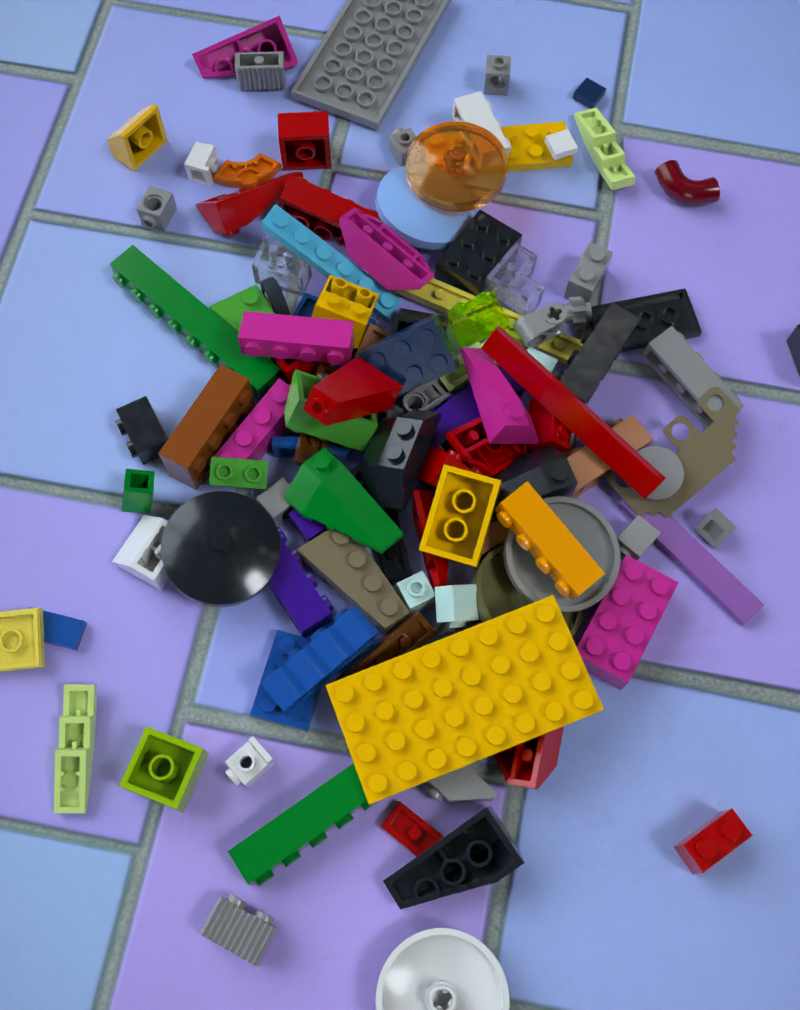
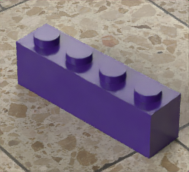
[268,526,334,637]

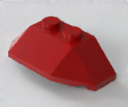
[445,416,527,477]
[493,727,564,790]

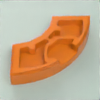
[213,153,281,188]

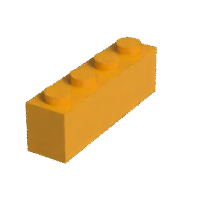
[494,481,605,600]

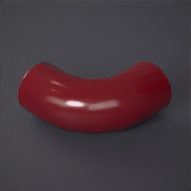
[655,160,720,206]

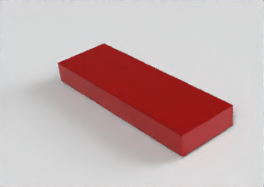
[380,801,444,857]

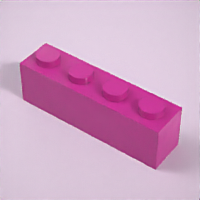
[238,311,355,365]
[208,378,290,489]

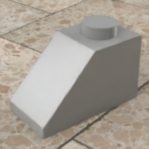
[425,766,498,804]

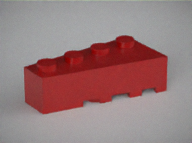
[278,174,381,247]

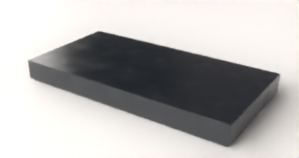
[589,288,702,352]

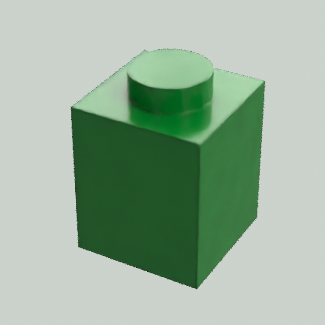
[121,469,155,514]

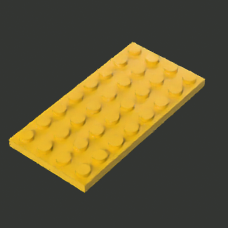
[326,595,604,805]

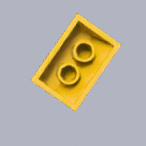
[419,464,502,568]

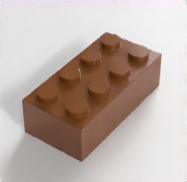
[158,364,255,490]

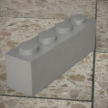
[641,326,744,428]

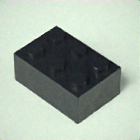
[435,210,522,299]

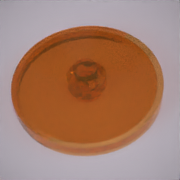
[406,121,508,212]

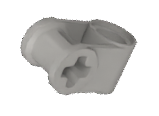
[513,303,567,349]
[402,378,452,414]

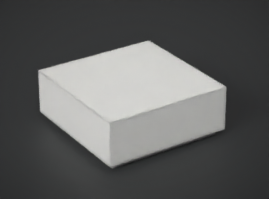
[544,129,578,160]

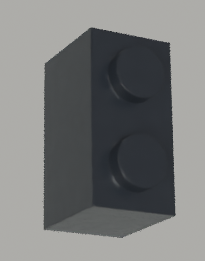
[115,396,168,465]

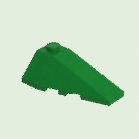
[284,448,404,554]

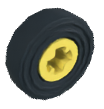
[260,277,290,315]

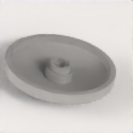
[503,496,620,613]

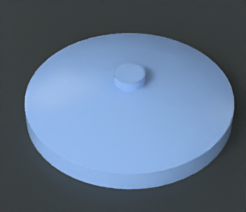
[375,165,475,250]

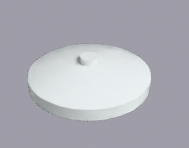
[376,928,510,1010]

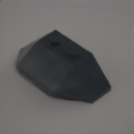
[358,410,442,512]

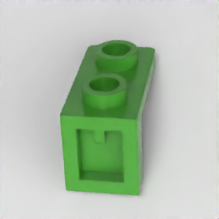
[209,457,269,490]

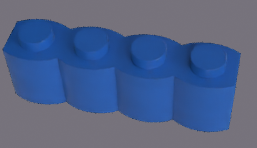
[261,607,378,715]

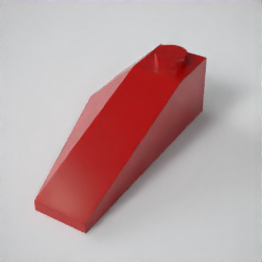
[195,172,303,237]
[411,489,449,608]

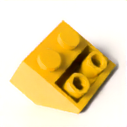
[312,274,379,349]

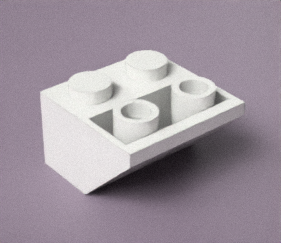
[112,515,169,590]

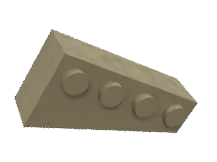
[297,530,410,637]

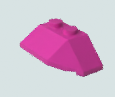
[339,207,435,290]

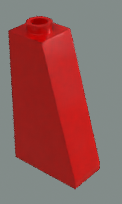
[302,356,403,426]

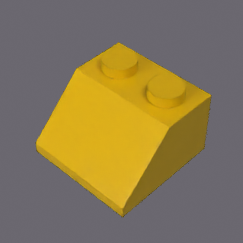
[107,104,168,171]

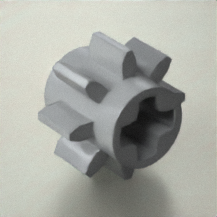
[562,296,592,330]

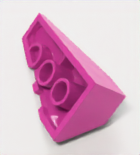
[192,15,299,78]
[460,348,539,444]

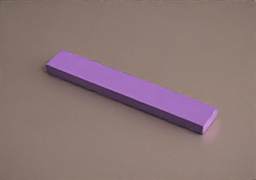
[618,499,764,626]

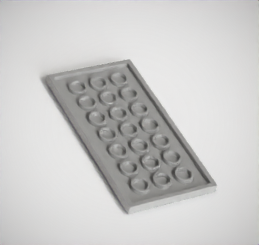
[291,0,452,130]

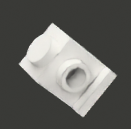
[184,141,219,187]
[225,736,275,788]

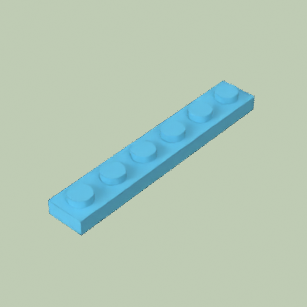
[259,204,403,323]

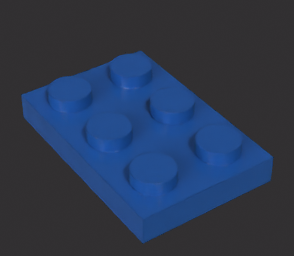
[250,630,322,733]

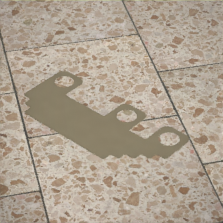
[607,387,740,517]

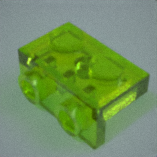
[447,290,510,349]

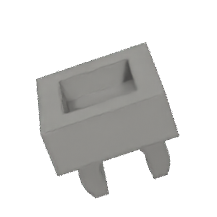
[695,508,737,549]

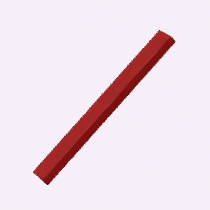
[481,326,666,499]

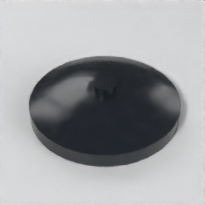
[161,491,280,607]

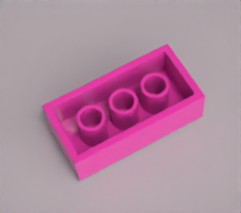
[576,555,679,690]

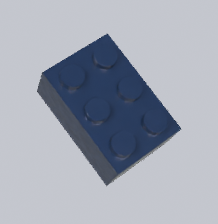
[359,313,460,396]

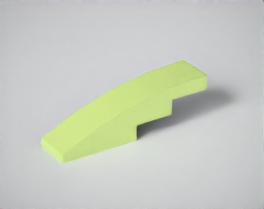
[574,107,635,191]
[54,684,97,813]

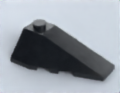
[491,445,578,523]
[383,806,525,910]

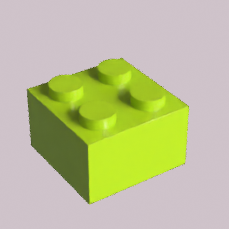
[119,726,209,813]

